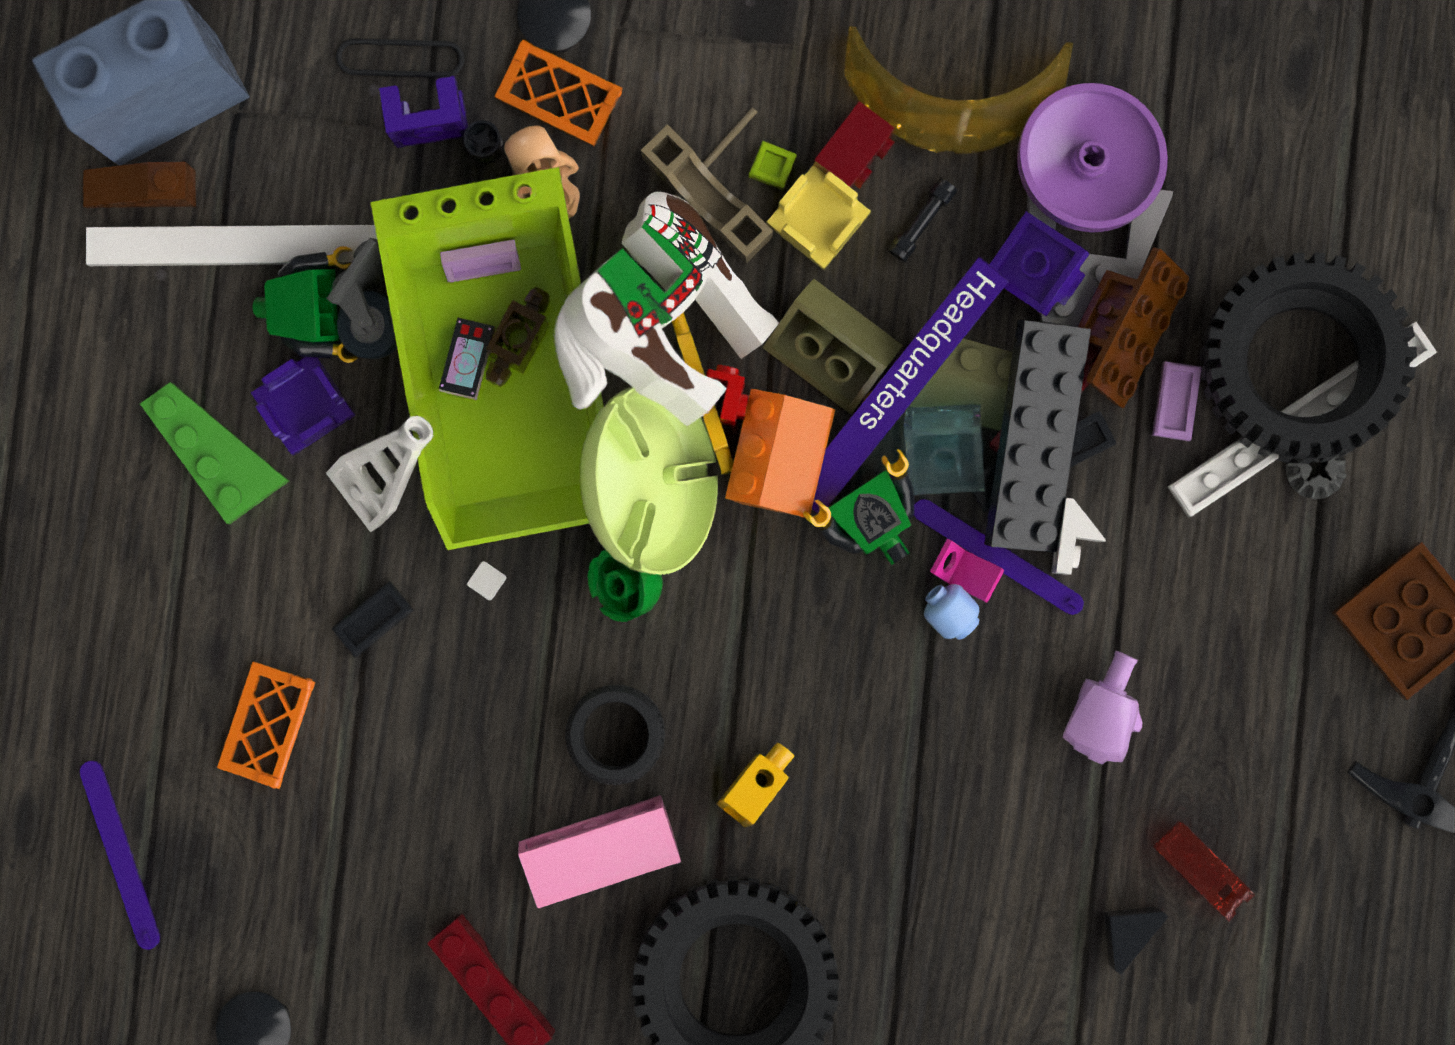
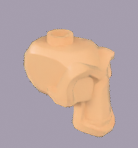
[504,126,580,219]

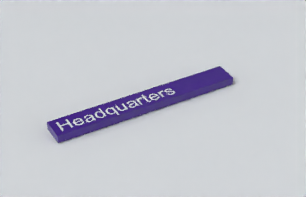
[812,257,1010,513]

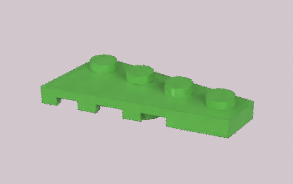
[140,382,290,524]

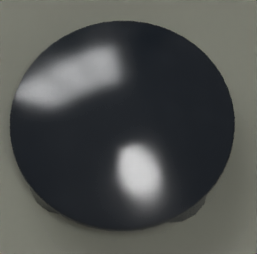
[517,0,591,53]
[216,991,291,1045]

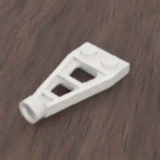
[326,416,433,532]

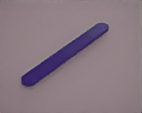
[914,499,1084,615]
[80,761,160,950]

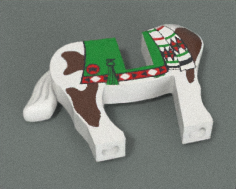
[555,192,779,426]

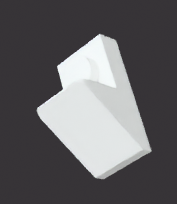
[1051,498,1106,575]

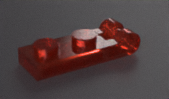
[1153,821,1255,922]

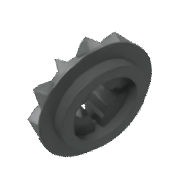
[1286,455,1347,499]

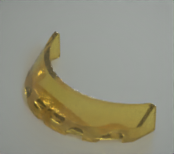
[844,26,1073,154]

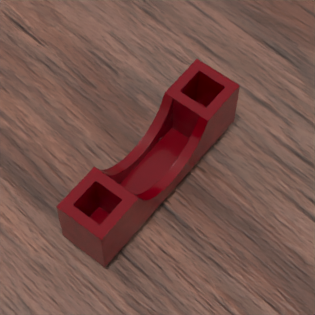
[427,914,555,1045]

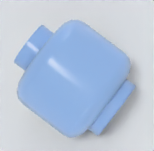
[924,584,979,640]

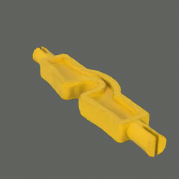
[672,312,733,475]

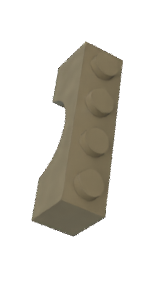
[641,124,773,263]

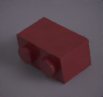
[813,101,895,189]

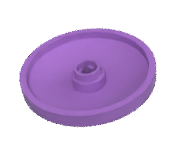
[1017,83,1168,232]

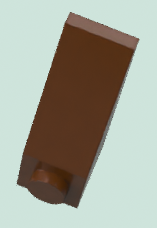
[83,162,196,208]

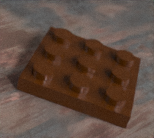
[1332,542,1455,700]

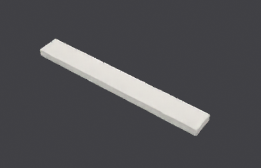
[86,225,377,266]
[1168,322,1437,517]

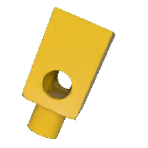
[716,742,794,827]

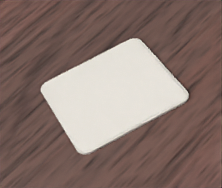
[467,561,506,600]

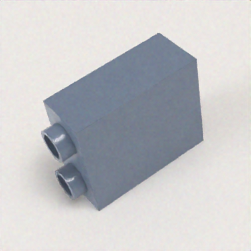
[32,0,250,165]

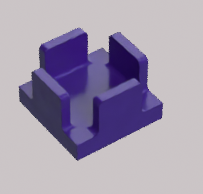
[990,211,1090,316]
[251,357,356,456]

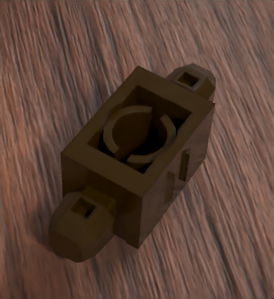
[486,287,550,387]

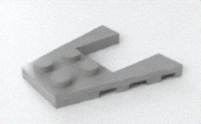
[1027,190,1173,327]

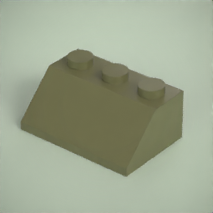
[763,279,903,414]
[909,327,1013,431]

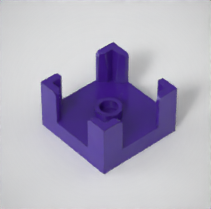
[379,76,468,148]

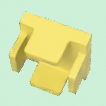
[767,165,871,270]

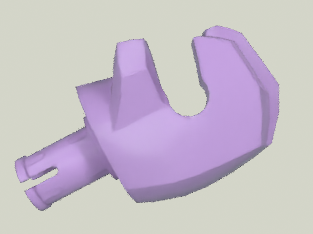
[1063,651,1143,764]

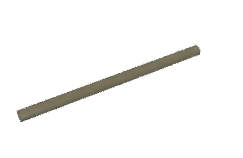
[674,108,757,198]

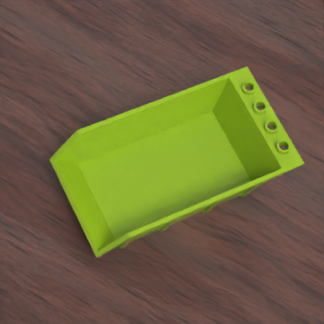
[371,167,604,550]

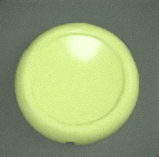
[580,387,718,574]

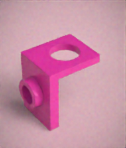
[930,539,1004,603]

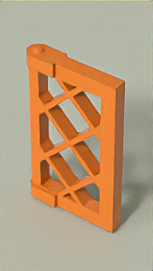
[495,39,623,147]
[217,661,315,789]

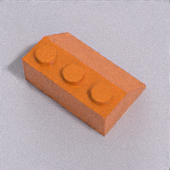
[725,388,835,518]

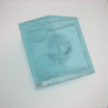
[904,404,985,495]

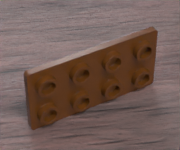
[1078,247,1189,408]

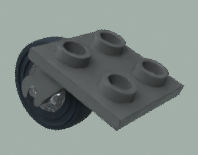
[326,238,397,359]

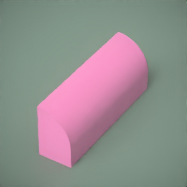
[518,795,681,909]

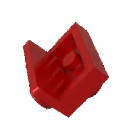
[706,365,749,427]

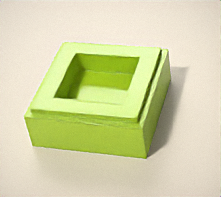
[749,141,797,190]

